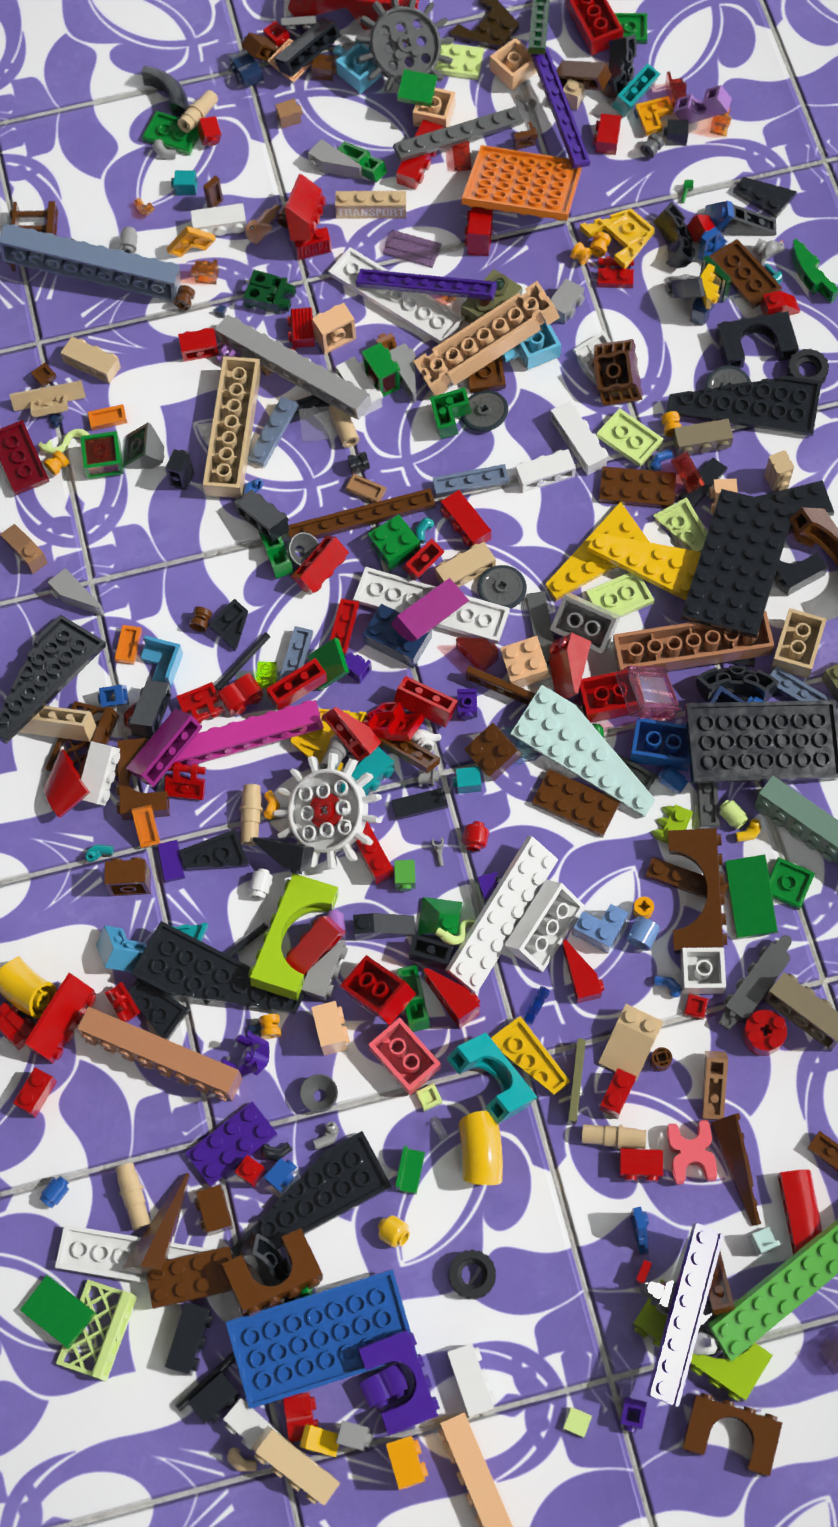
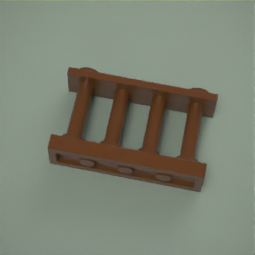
[7,201,58,271]

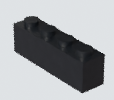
[274,18,341,77]

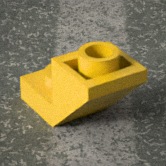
[700,264,720,310]

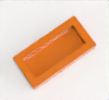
[88,404,128,431]
[115,625,142,665]
[132,805,160,848]

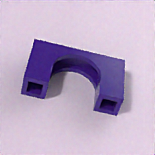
[357,1329,440,1435]

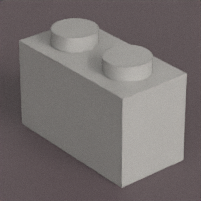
[550,279,585,324]
[337,1420,373,1452]

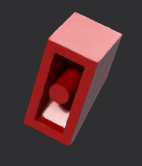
[760,290,800,316]

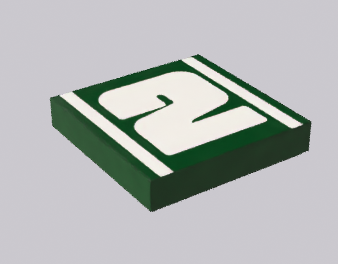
[699,255,731,303]

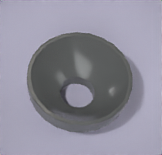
[287,532,319,566]
[300,1074,338,1113]

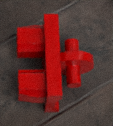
[105,982,141,1023]

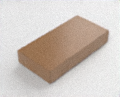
[345,473,387,503]

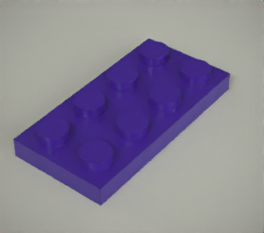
[186,1101,278,1187]

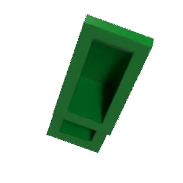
[337,141,388,183]
[258,531,294,579]
[397,965,430,1032]

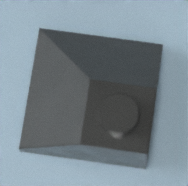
[123,422,165,469]

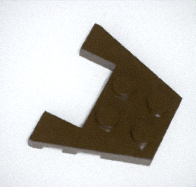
[449,0,519,50]

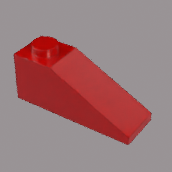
[321,707,381,762]
[562,940,605,1004]

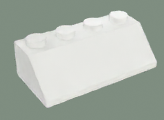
[504,879,585,972]

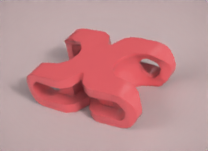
[667,1120,717,1185]

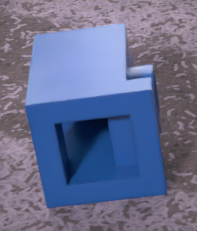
[97,684,129,708]
[264,1158,297,1194]

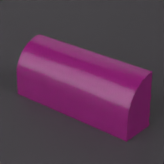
[391,578,470,641]
[126,709,202,787]

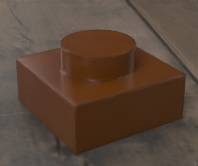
[30,363,57,388]

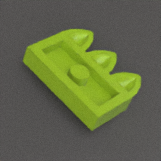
[651,804,693,844]

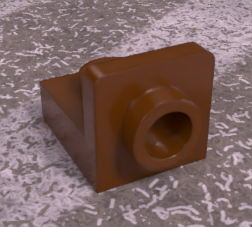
[514,121,538,150]

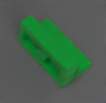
[395,1145,425,1195]

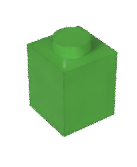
[394,860,416,892]

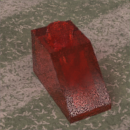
[671,452,705,493]
[456,637,499,672]

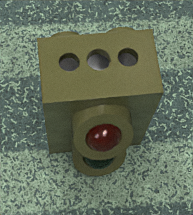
[461,269,523,324]

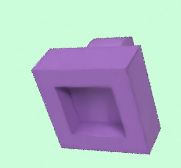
[216,344,242,364]

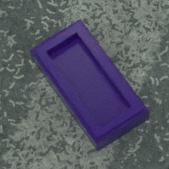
[158,840,185,883]

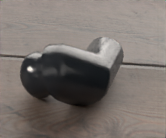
[260,1142,293,1161]

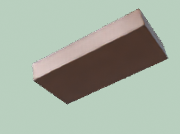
[203,175,224,208]

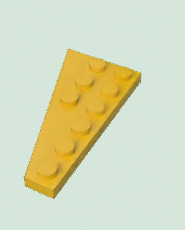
[545,502,649,601]
[587,532,701,601]

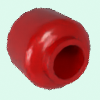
[462,821,489,852]

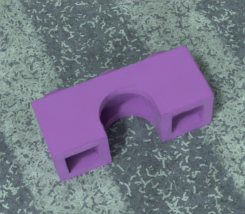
[673,85,732,124]

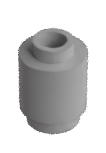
[119,227,138,254]

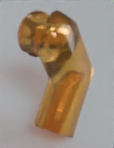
[134,198,155,215]
[793,528,815,548]

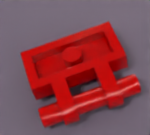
[597,256,634,288]
[176,682,224,724]
[165,761,206,800]

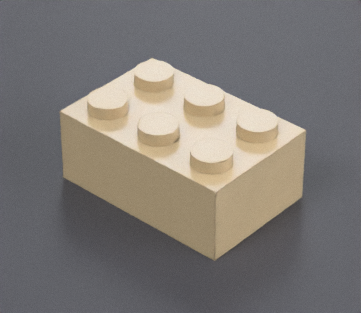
[771,608,827,679]

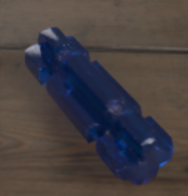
[523,986,550,1025]

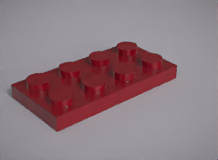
[0,420,50,496]

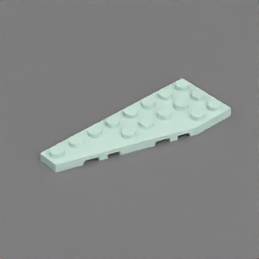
[511,685,656,817]

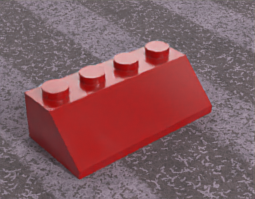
[285,174,326,241]
[24,973,97,1064]

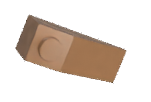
[0,524,48,574]
[702,1051,728,1119]

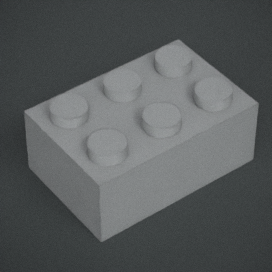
[550,593,621,654]

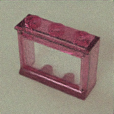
[615,666,682,720]

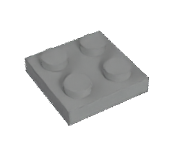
[281,16,317,30]

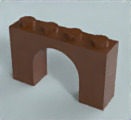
[115,738,170,820]
[222,1228,323,1317]
[681,1393,783,1477]

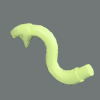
[38,429,90,454]
[435,919,476,945]

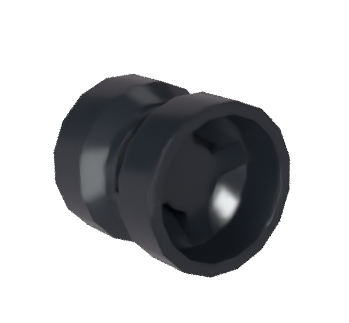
[347,451,370,474]

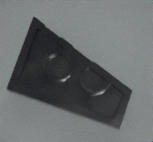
[733,177,797,219]
[179,829,249,870]
[128,979,190,1040]

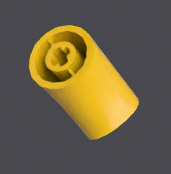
[0,956,57,1019]
[458,1111,503,1185]

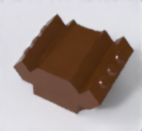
[593,339,643,406]

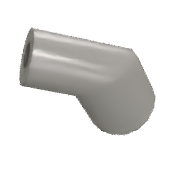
[153,139,176,159]
[313,1121,339,1150]

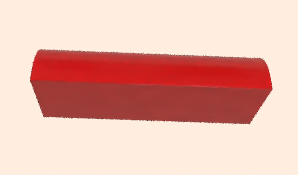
[777,1169,823,1255]

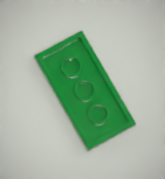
[725,854,778,940]

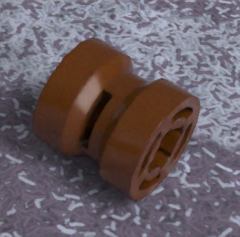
[173,285,196,310]
[189,606,212,632]
[650,1047,673,1072]

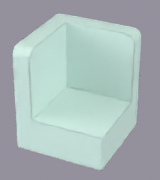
[749,1227,781,1256]

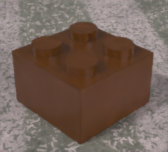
[464,722,523,781]
[105,857,151,896]

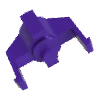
[220,1031,269,1076]

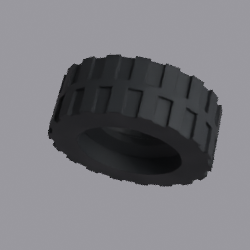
[787,348,829,386]
[449,1249,496,1300]

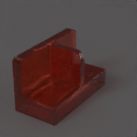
[665,71,687,108]

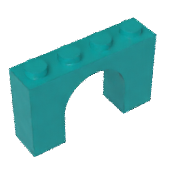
[446,1032,537,1124]

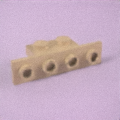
[10,380,86,417]

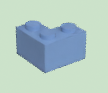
[572,904,629,953]

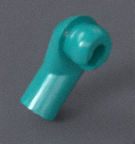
[415,517,434,544]
[85,844,114,862]

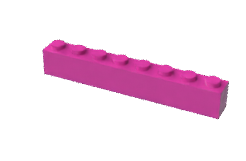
[176,700,324,765]

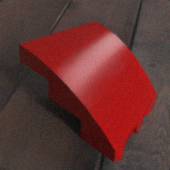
[362,701,424,741]
[44,749,90,818]

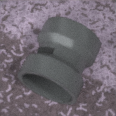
[640,133,664,159]

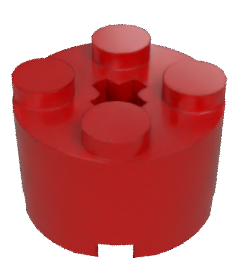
[742,1010,787,1056]

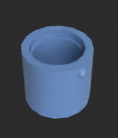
[626,917,660,951]

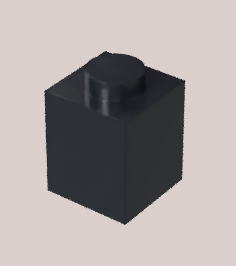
[663,119,689,146]

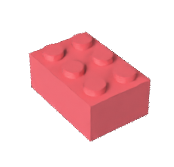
[368,1018,441,1096]

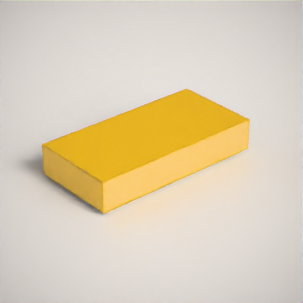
[300,1424,339,1457]

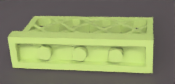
[56,1280,137,1381]

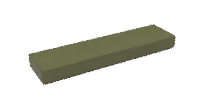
[568,1038,586,1125]

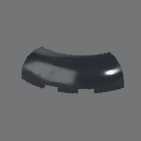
[600,34,637,98]
[141,66,189,117]
[653,201,695,269]
[696,665,779,702]
[239,1233,298,1308]

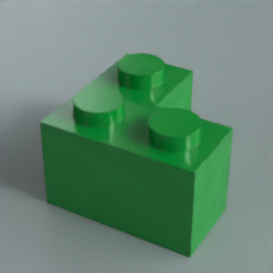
[430,387,472,439]

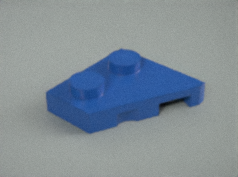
[705,200,734,231]
[698,227,728,261]
[630,1206,649,1255]

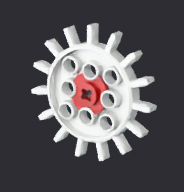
[274,753,382,869]

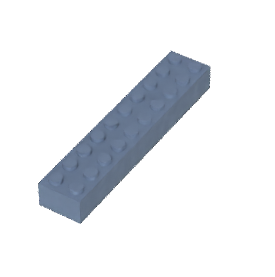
[0,224,181,302]

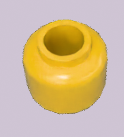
[378,1215,410,1248]

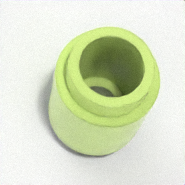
[719,800,748,830]

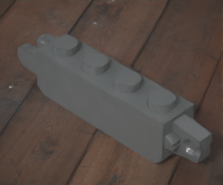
[719,935,792,1031]
[640,1280,720,1337]

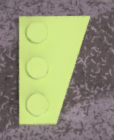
[653,497,707,552]

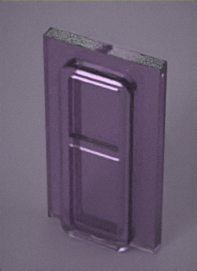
[382,230,442,268]

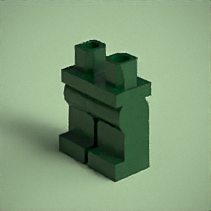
[243,269,297,315]

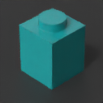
[171,170,198,196]
[452,767,481,794]

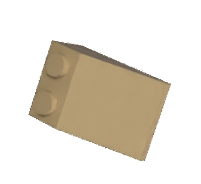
[598,1004,664,1082]

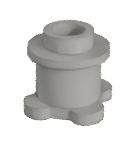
[418,767,439,787]

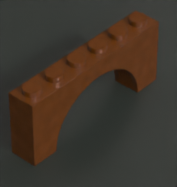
[789,507,838,567]
[668,828,728,954]

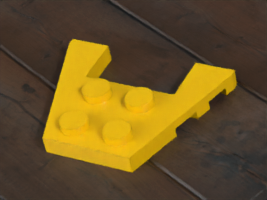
[580,209,654,269]
[290,709,367,771]

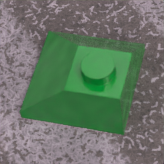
[417,897,463,939]

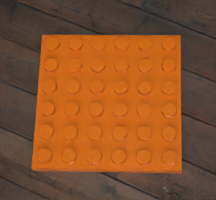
[461,145,583,221]

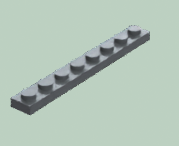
[393,106,524,162]

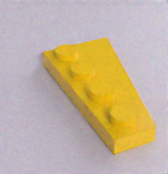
[491,1016,571,1095]

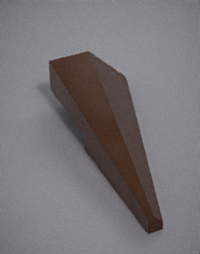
[710,1113,761,1227]
[122,1173,190,1275]

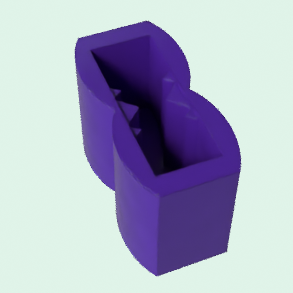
[359,1363,410,1410]

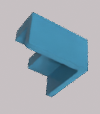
[140,635,184,687]
[96,925,147,972]

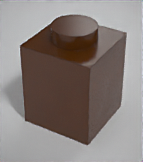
[311,54,337,81]

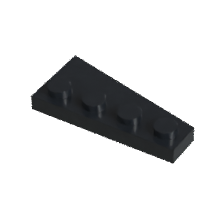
[756,480,835,516]

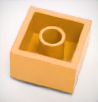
[386,1436,429,1490]

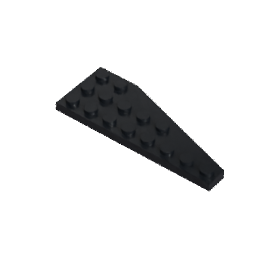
[666,376,822,436]
[0,615,106,744]
[131,921,305,1014]
[231,1131,392,1266]

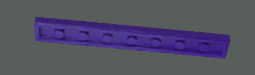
[531,47,591,169]
[355,268,497,301]

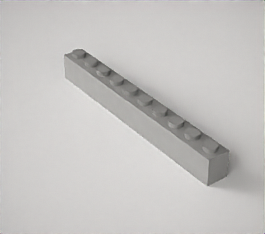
[214,315,372,420]

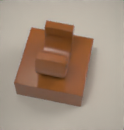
[375,333,397,351]

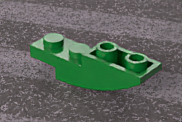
[791,239,838,303]

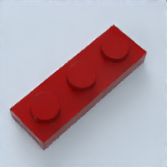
[330,599,360,655]

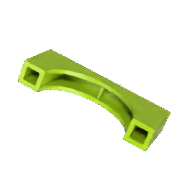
[248,873,339,1000]
[632,1279,773,1402]

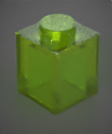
[256,661,279,688]

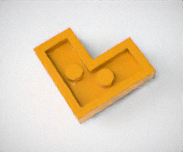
[635,96,674,136]
[166,226,216,257]

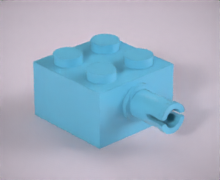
[333,43,383,94]
[502,323,561,370]

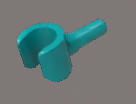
[764,263,782,284]

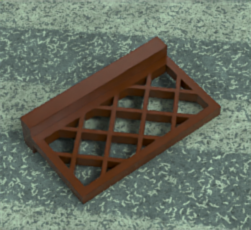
[45,701,119,777]

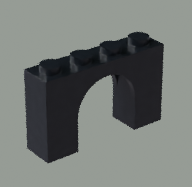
[715,311,799,368]
[774,524,828,596]

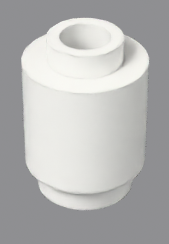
[249,869,273,900]

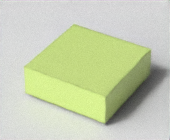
[415,1083,443,1112]
[563,1407,592,1438]

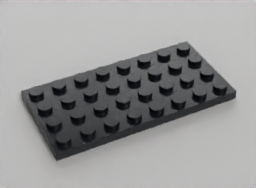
[681,489,795,639]
[684,700,838,783]

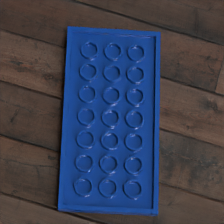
[225,1269,417,1409]

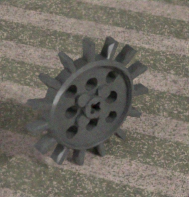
[355,0,454,93]

